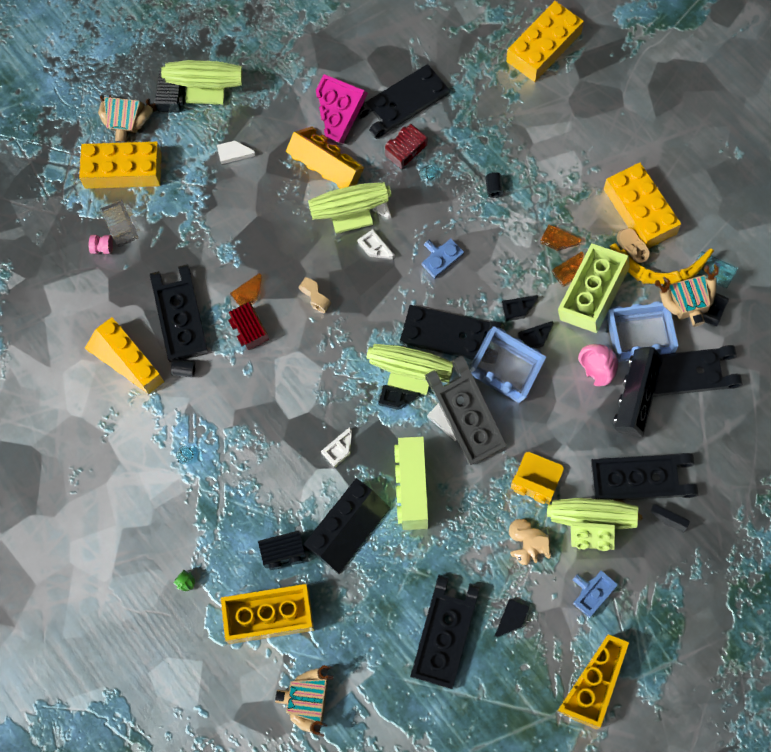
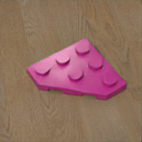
[316,74,368,145]

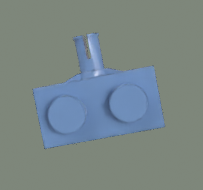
[422,239,464,279]
[573,571,618,618]

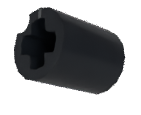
[485,172,504,198]
[171,359,196,378]

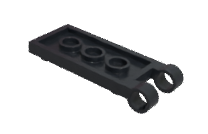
[357,64,450,139]
[150,264,208,362]
[400,305,505,364]
[654,345,743,397]
[591,453,698,501]
[410,574,480,690]

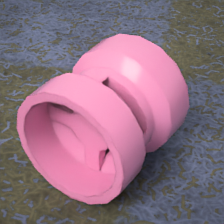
[89,235,113,254]

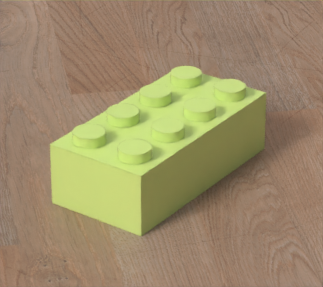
[558,243,630,333]
[394,437,428,530]

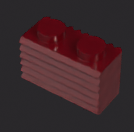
[385,124,428,169]
[228,302,269,350]

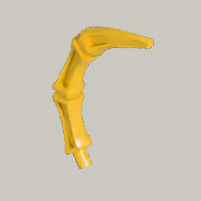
[610,243,714,284]

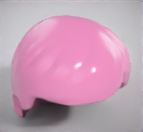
[578,344,618,386]

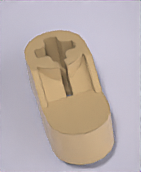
[617,229,649,263]
[299,277,331,313]

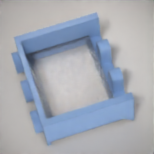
[606,301,678,362]
[469,326,546,403]

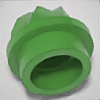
[173,569,195,592]

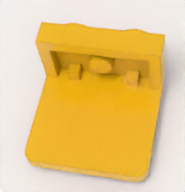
[510,452,564,504]

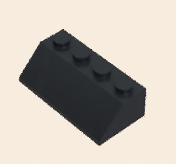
[613,347,663,437]
[304,478,390,574]

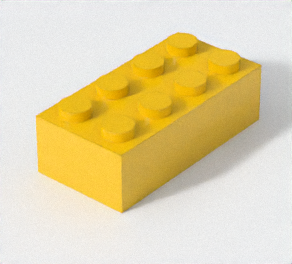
[506,1,584,82]
[79,141,162,189]
[603,162,681,249]
[220,584,314,644]

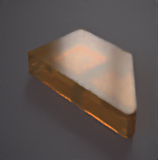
[540,224,582,251]
[552,252,584,287]
[230,273,262,307]

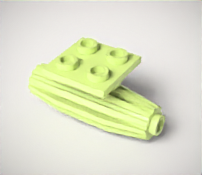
[161,60,242,105]
[308,182,392,234]
[367,344,454,395]
[547,498,638,551]

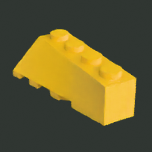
[286,126,364,189]
[85,317,164,394]
[557,634,629,730]

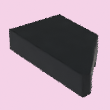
[501,295,538,322]
[518,321,554,348]
[378,385,420,410]
[650,504,690,532]
[494,599,529,638]

